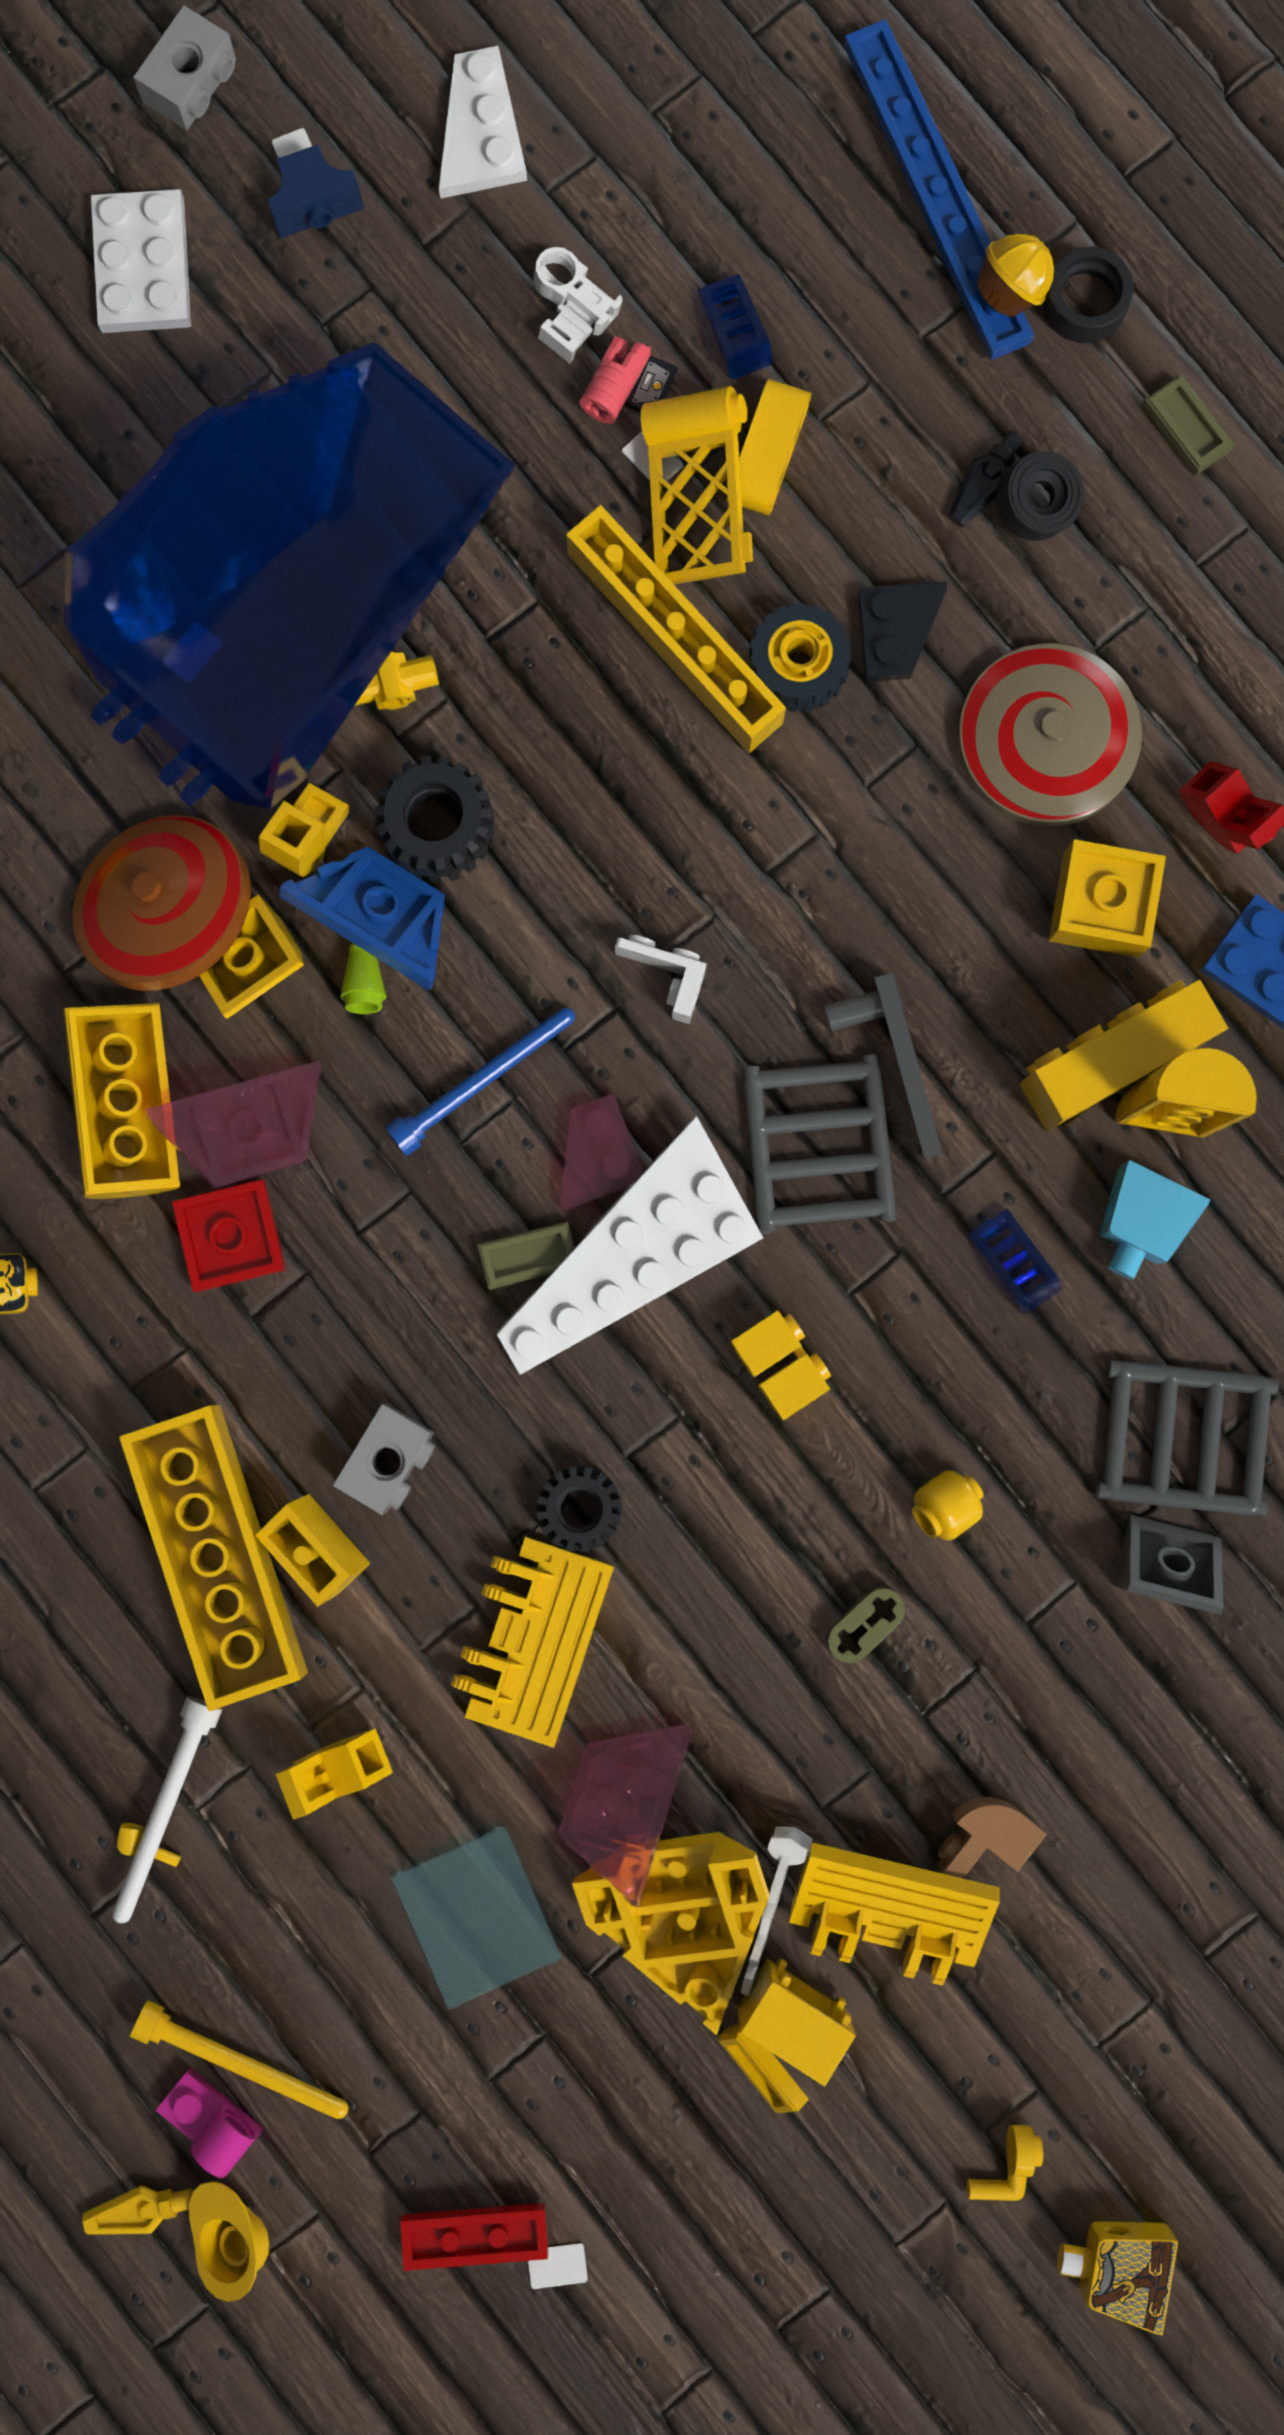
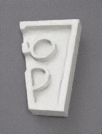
[439,46,527,199]

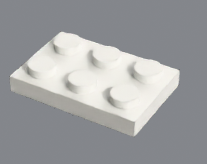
[91,189,191,333]

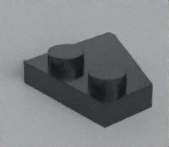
[858,582,947,682]

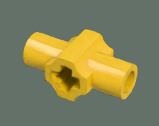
[343,651,439,710]

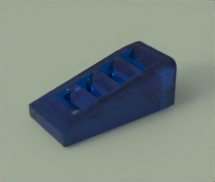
[698,274,772,379]
[969,1209,1062,1315]

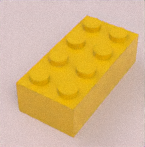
[1019,979,1229,1131]

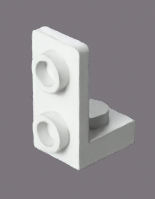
[615,934,707,1024]

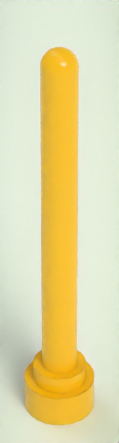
[130,2000,348,2119]

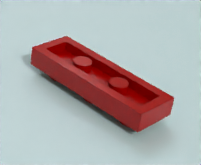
[400,2203,549,2271]

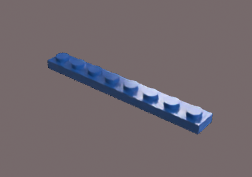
[844,19,1034,361]

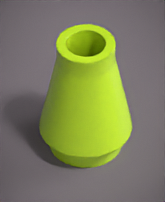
[340,943,387,1014]

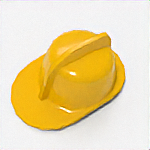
[189,2181,270,2302]

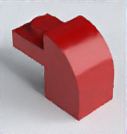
[1178,761,1284,854]

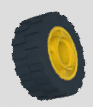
[749,603,851,713]

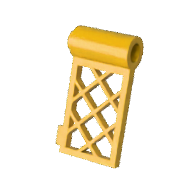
[641,386,753,584]

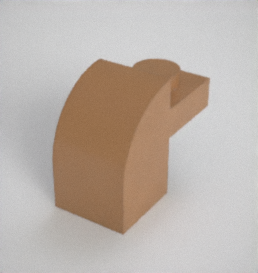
[936,1797,1047,1878]

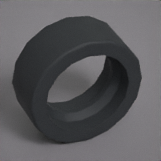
[1043,246,1134,344]

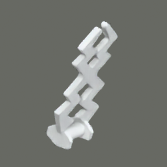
[741,1826,812,1996]

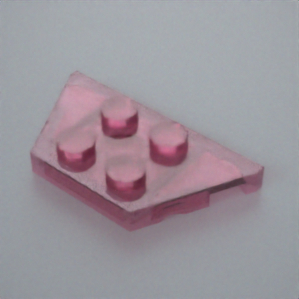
[145,1061,322,1189]
[558,1725,692,1907]

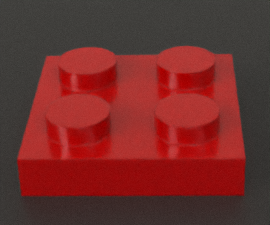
[172,1179,287,1293]

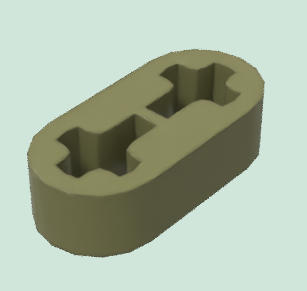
[826,1586,905,1663]

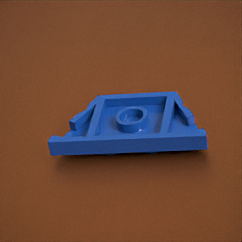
[279,846,445,990]

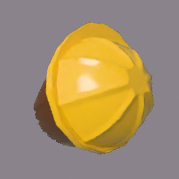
[977,234,1054,317]

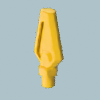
[82,2185,193,2235]

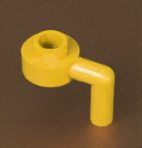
[966,2125,1043,2201]

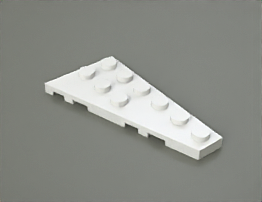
[496,1116,763,1375]

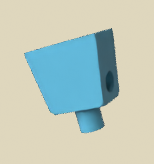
[1100,1160,1210,1280]

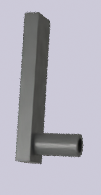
[825,973,943,1160]

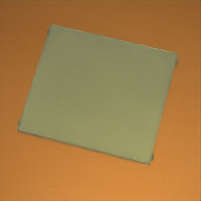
[392,1826,562,2010]

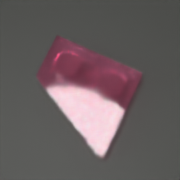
[560,1093,644,1212]

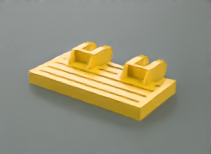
[451,1536,614,1748]
[789,1842,1000,1986]

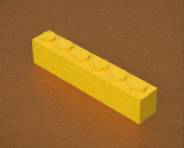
[566,505,786,753]

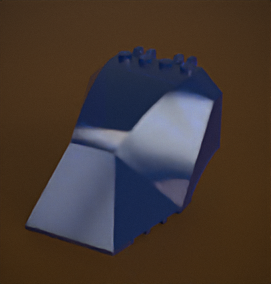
[64,342,515,809]

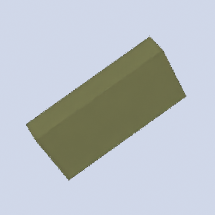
[1142,374,1235,476]
[478,1222,574,1290]

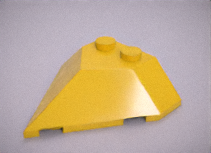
[572,1832,769,2035]

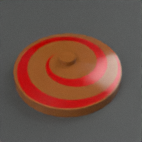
[72,815,251,991]

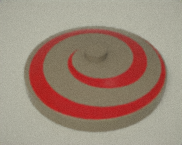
[957,643,1142,827]

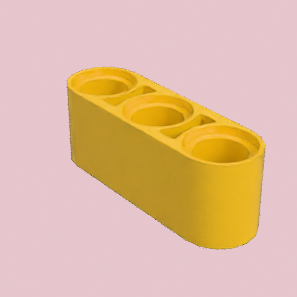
[726,378,812,516]

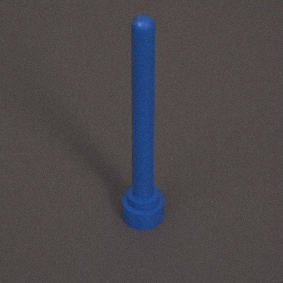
[385,1007,575,1157]

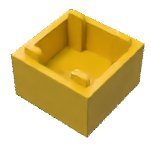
[1048,839,1166,958]
[737,1958,856,2087]

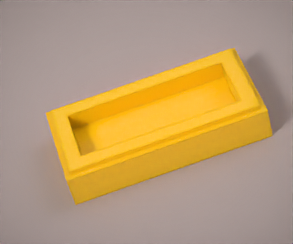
[718,2024,809,2113]

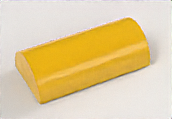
[64,1003,180,1199]
[1115,1048,1257,1138]

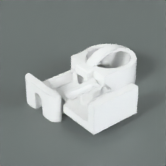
[533,247,623,364]

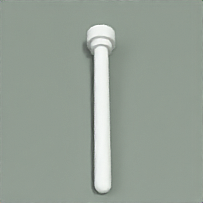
[113,1696,223,1923]

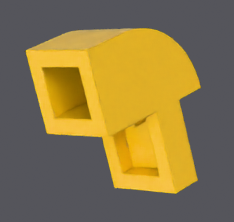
[259,783,349,877]
[275,1728,393,1820]

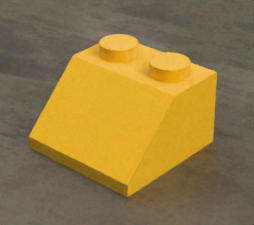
[199,894,304,1019]

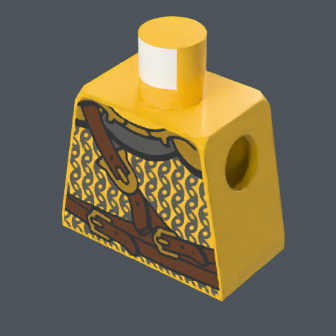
[1057,2221,1178,2336]

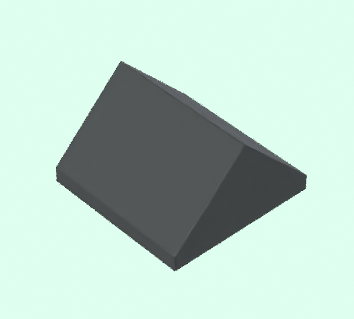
[1113,1515,1224,1615]

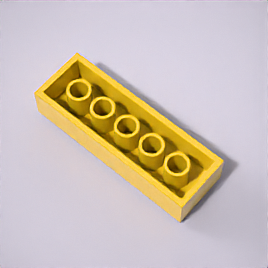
[119,1405,308,1712]

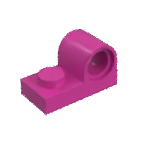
[156,2067,263,2178]

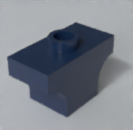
[267,144,364,238]

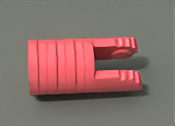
[579,336,651,424]

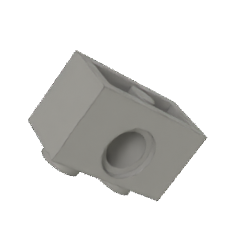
[133,5,236,130]
[333,1404,436,1515]

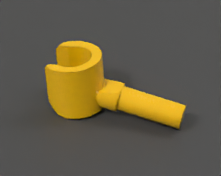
[117,1823,181,1867]

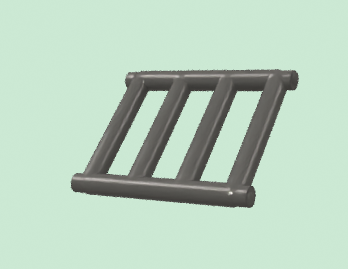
[743,1053,896,1234]
[1095,1360,1279,1516]

